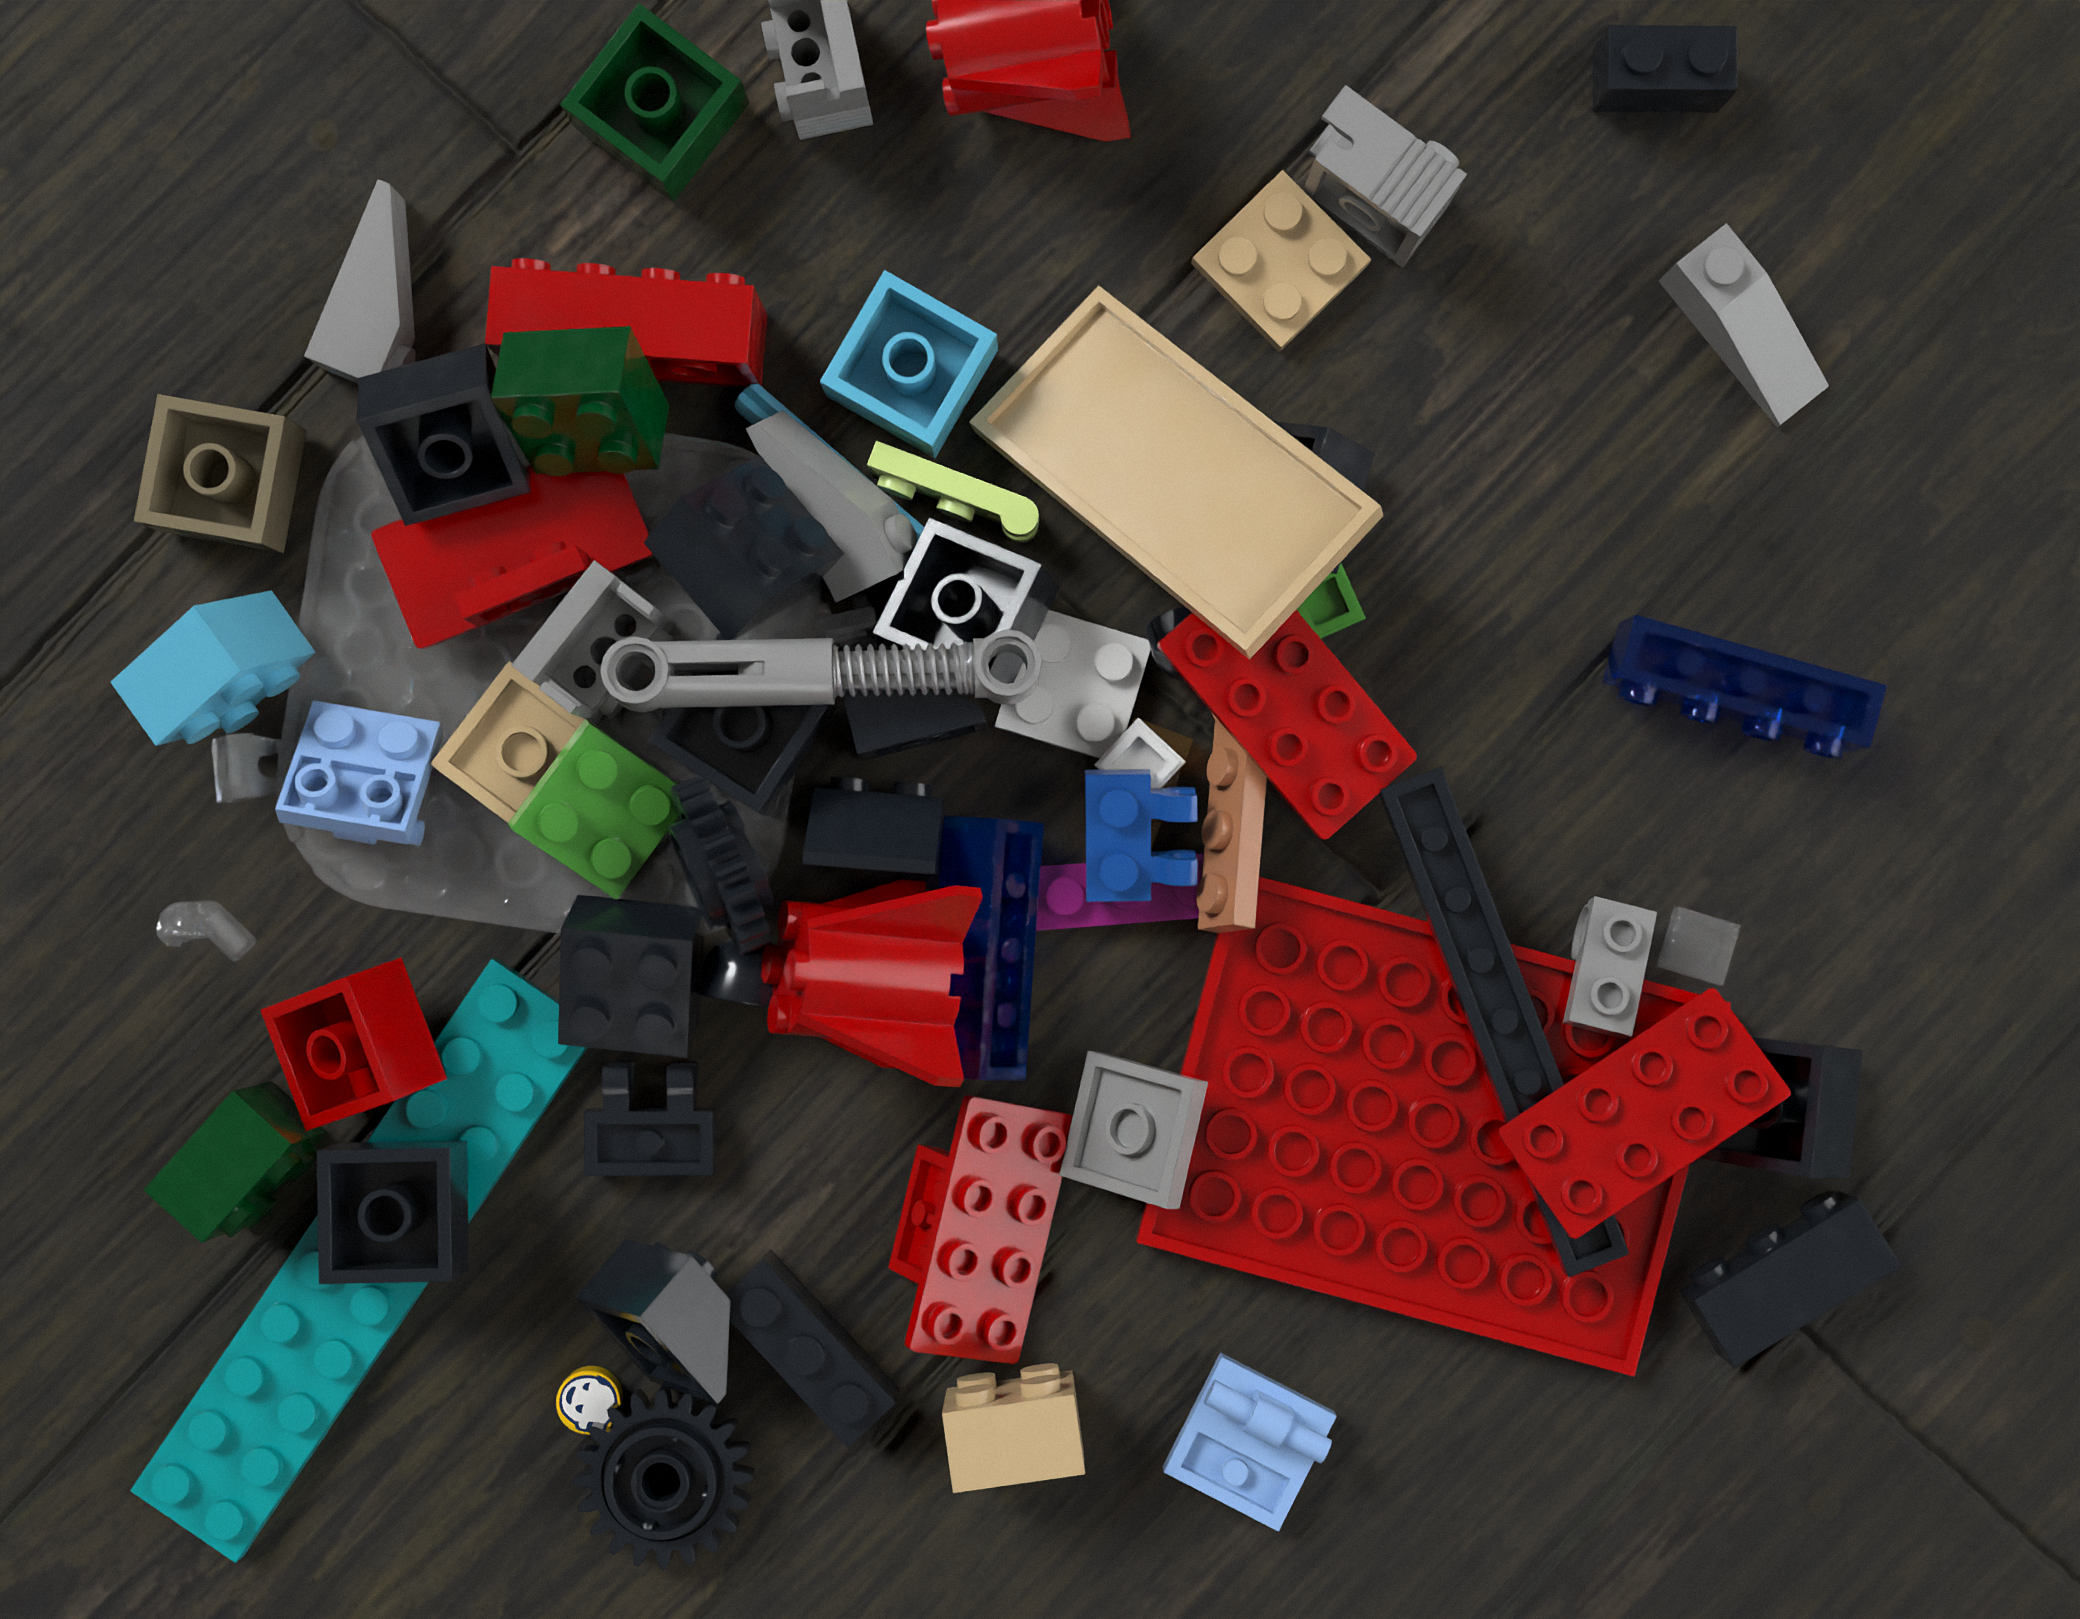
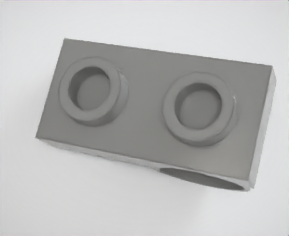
[1563,896,1657,1039]

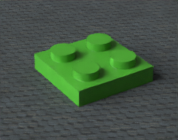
[508,719,679,900]

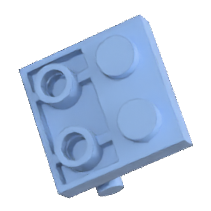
[275,700,443,846]
[1163,1352,1337,1532]

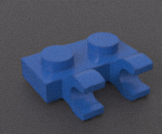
[1085,769,1197,902]

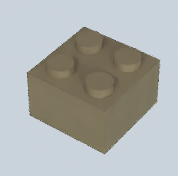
[134,394,307,554]

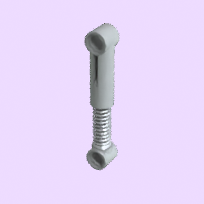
[600,629,1042,713]

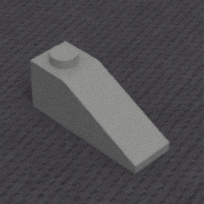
[304,179,416,384]
[1659,223,1829,427]
[746,410,917,602]

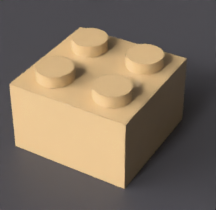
[942,1363,1085,1493]

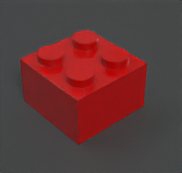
[260,957,447,1131]

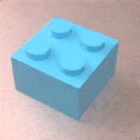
[820,270,998,458]
[111,590,316,746]

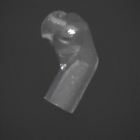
[156,900,257,962]

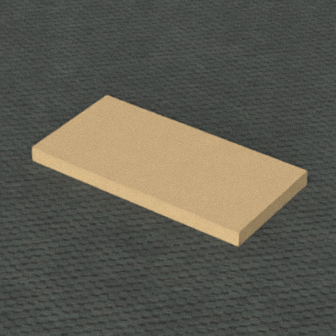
[969,286,1383,660]

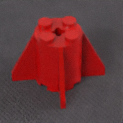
[926,0,1131,142]
[761,879,983,1087]

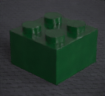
[560,3,750,202]
[491,326,669,476]
[143,1081,327,1243]

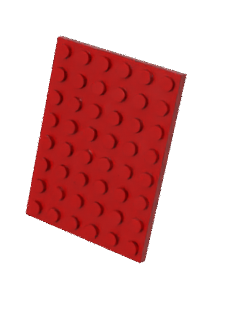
[1136,877,1731,1377]

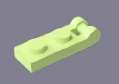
[867,441,1039,543]

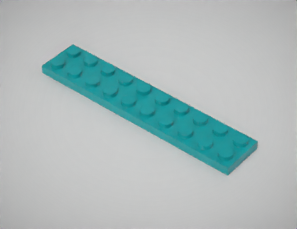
[130,958,588,1563]

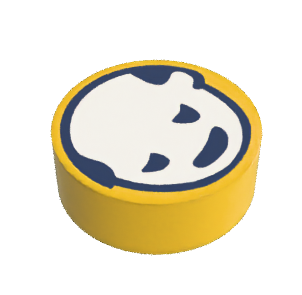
[556,1366,623,1435]

